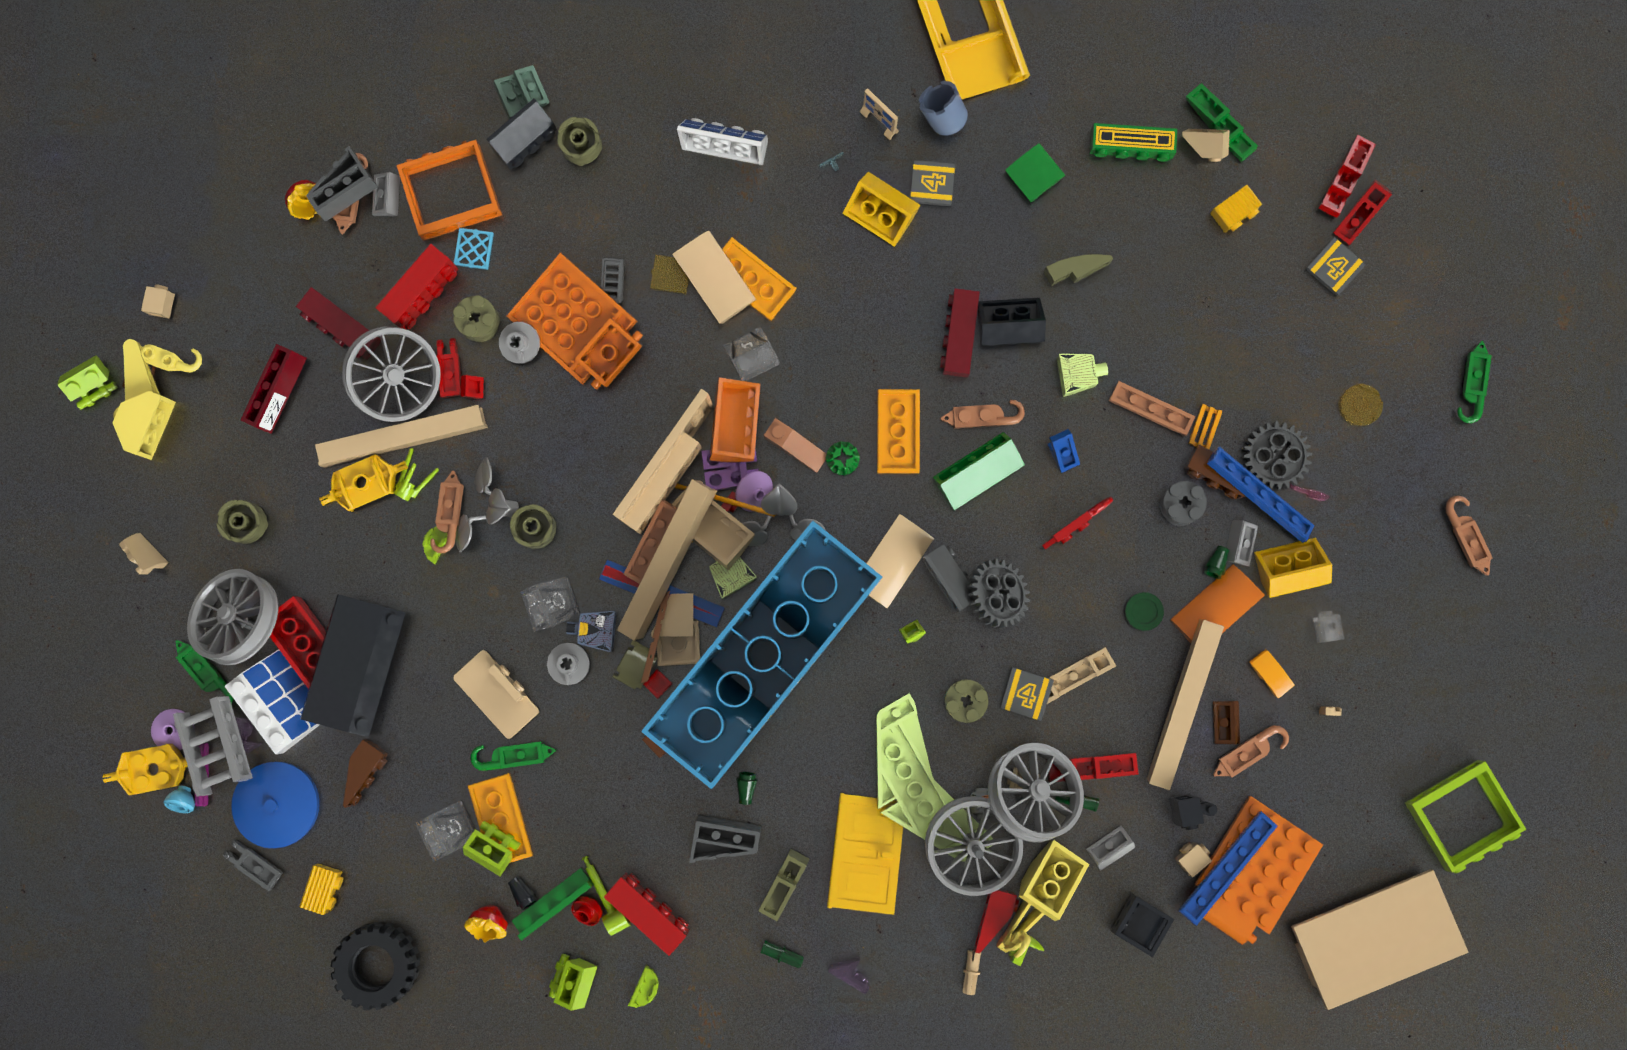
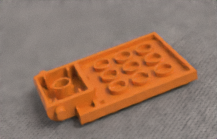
[506,253,643,390]
[1195,796,1323,945]

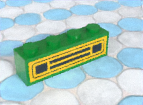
[1089,123,1177,162]

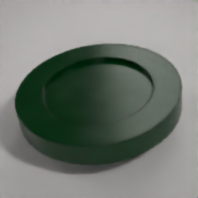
[1125,592,1164,631]

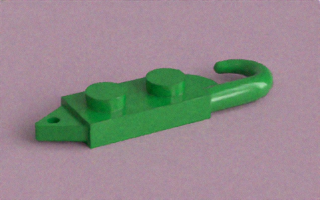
[1457,341,1492,423]
[175,640,234,704]
[470,741,557,771]

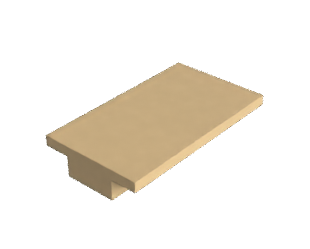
[613,389,714,535]
[1291,869,1469,1010]

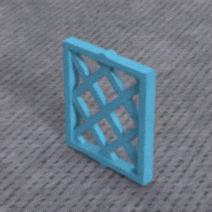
[454,228,494,270]

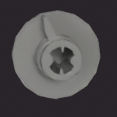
[499,322,540,364]
[547,643,590,685]

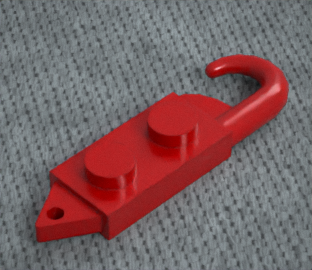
[1042,497,1113,549]

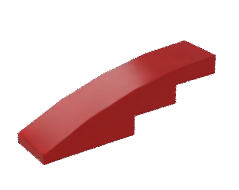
[1319,135,1376,218]
[1046,753,1139,782]

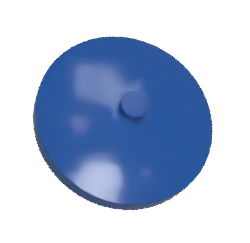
[231,761,320,848]

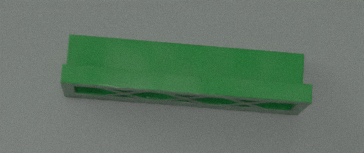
[512,867,593,941]

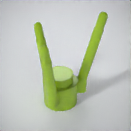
[394,448,439,501]

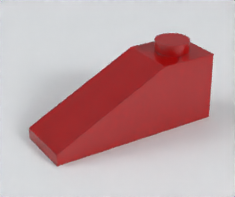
[1333,179,1392,245]
[974,889,1019,954]

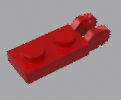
[436,338,461,398]

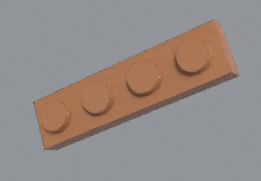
[1109,381,1196,436]
[624,500,677,584]

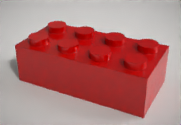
[375,244,459,330]
[270,596,326,689]
[604,873,690,956]

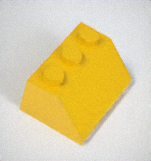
[843,172,921,247]
[1254,538,1332,598]

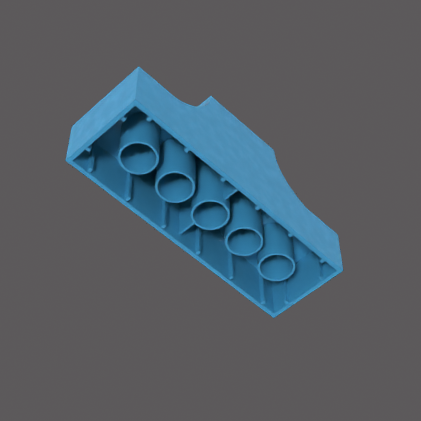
[641,521,883,789]

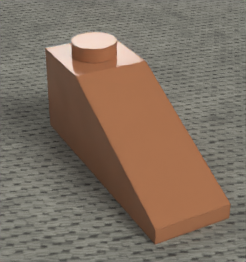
[764,418,826,473]

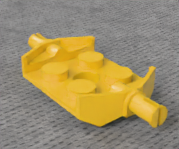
[319,454,408,512]
[103,743,188,795]

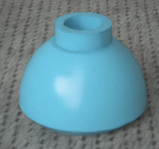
[163,786,195,813]

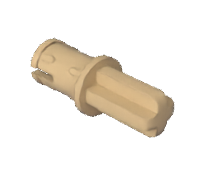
[963,950,981,995]

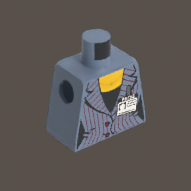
[566,611,617,652]

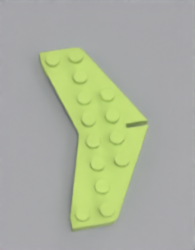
[876,693,993,861]

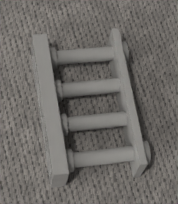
[173,696,253,797]

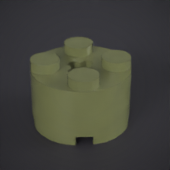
[557,117,602,166]
[453,295,500,342]
[217,500,268,544]
[510,504,556,549]
[612,640,657,690]
[943,680,988,723]

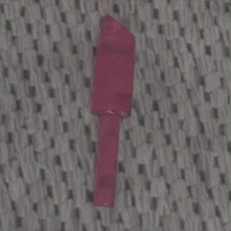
[1290,484,1330,501]

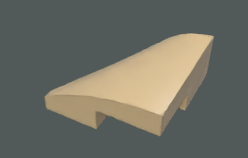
[119,533,169,574]
[651,593,693,637]

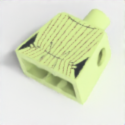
[1056,354,1108,397]
[709,557,758,599]

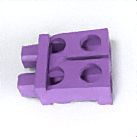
[701,449,759,491]

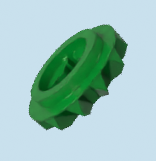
[826,441,860,475]

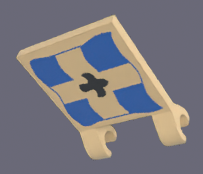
[860,88,899,140]

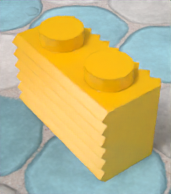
[1210,185,1262,232]
[299,863,343,915]

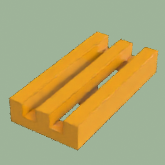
[1188,404,1222,449]

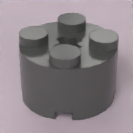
[1159,481,1207,526]

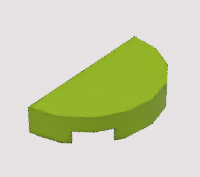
[422,527,447,564]
[628,964,659,1008]

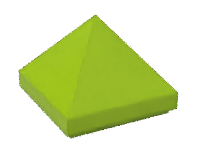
[899,620,926,643]

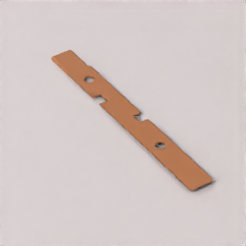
[641,591,670,683]

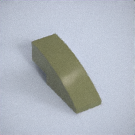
[1044,254,1113,286]
[758,849,809,921]

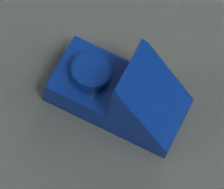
[1048,429,1080,473]

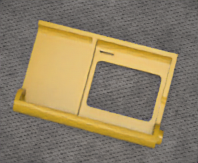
[917,0,1030,100]

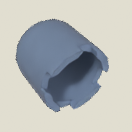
[919,81,968,136]

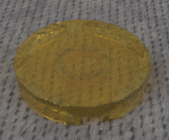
[1339,384,1383,426]

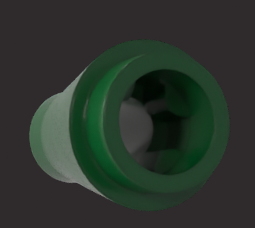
[1204,546,1229,579]
[736,772,758,805]

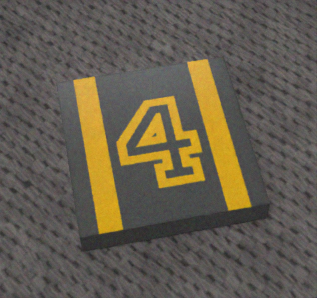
[910,160,955,206]
[1306,237,1366,296]
[1001,667,1054,721]

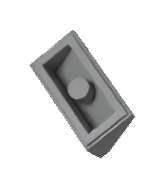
[372,172,400,216]
[1226,520,1258,567]
[1086,826,1135,871]

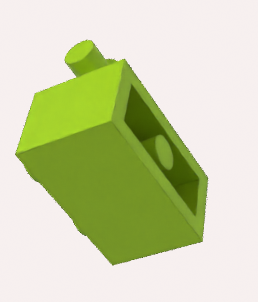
[57,355,118,410]
[463,821,521,876]
[548,954,597,1011]

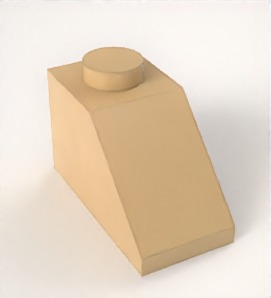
[1182,129,1229,162]

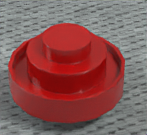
[571,896,603,926]

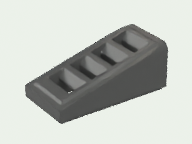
[601,257,624,303]

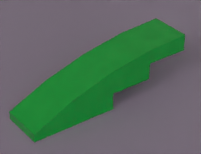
[1186,83,1258,162]

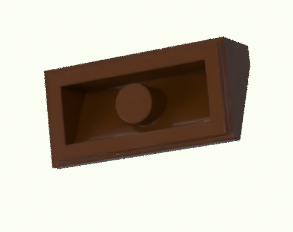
[1213,701,1240,744]

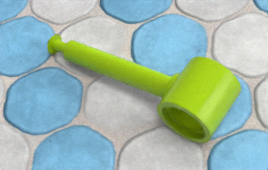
[582,856,631,936]

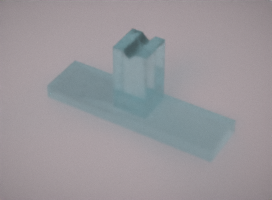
[819,152,844,171]

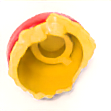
[285,180,317,220]
[464,905,508,943]

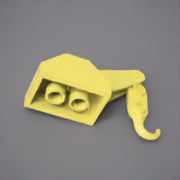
[112,339,202,460]
[996,840,1090,958]

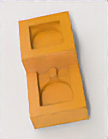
[1249,649,1295,698]

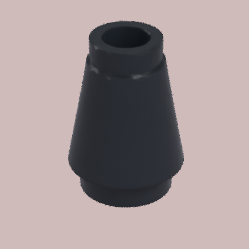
[508,876,537,910]

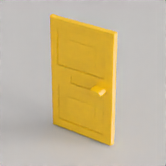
[827,793,903,915]

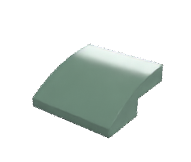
[493,65,549,119]

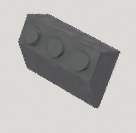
[922,545,973,613]

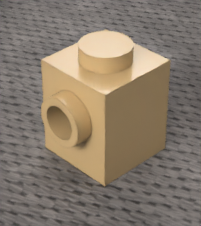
[141,285,175,319]
[1174,842,1212,878]

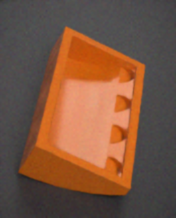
[710,377,760,462]
[1170,564,1265,643]

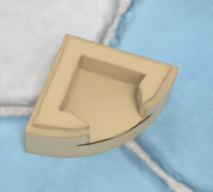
[1319,706,1342,716]

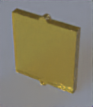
[650,255,689,294]

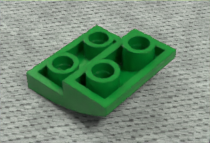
[1005,143,1065,202]

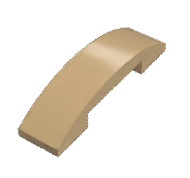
[1047,647,1116,704]

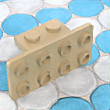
[454,650,539,739]

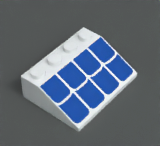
[677,118,768,165]
[225,649,319,754]

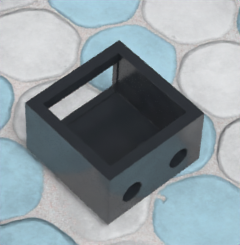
[1111,894,1175,957]

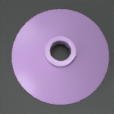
[736,471,773,512]
[151,709,194,750]

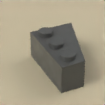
[306,145,378,222]
[689,815,762,863]

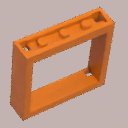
[397,140,502,241]

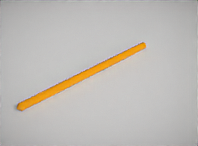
[675,483,776,517]

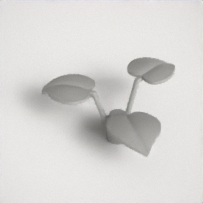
[455,457,519,552]
[742,484,826,546]

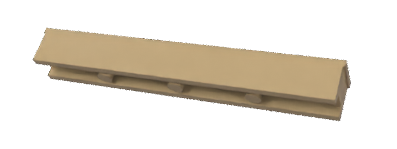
[315,405,488,468]
[617,479,717,641]
[1146,619,1224,790]

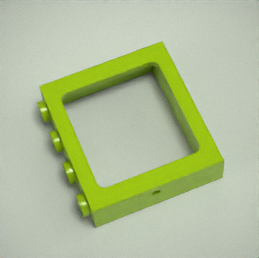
[1405,760,1526,873]

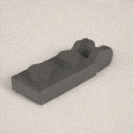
[223,840,284,891]

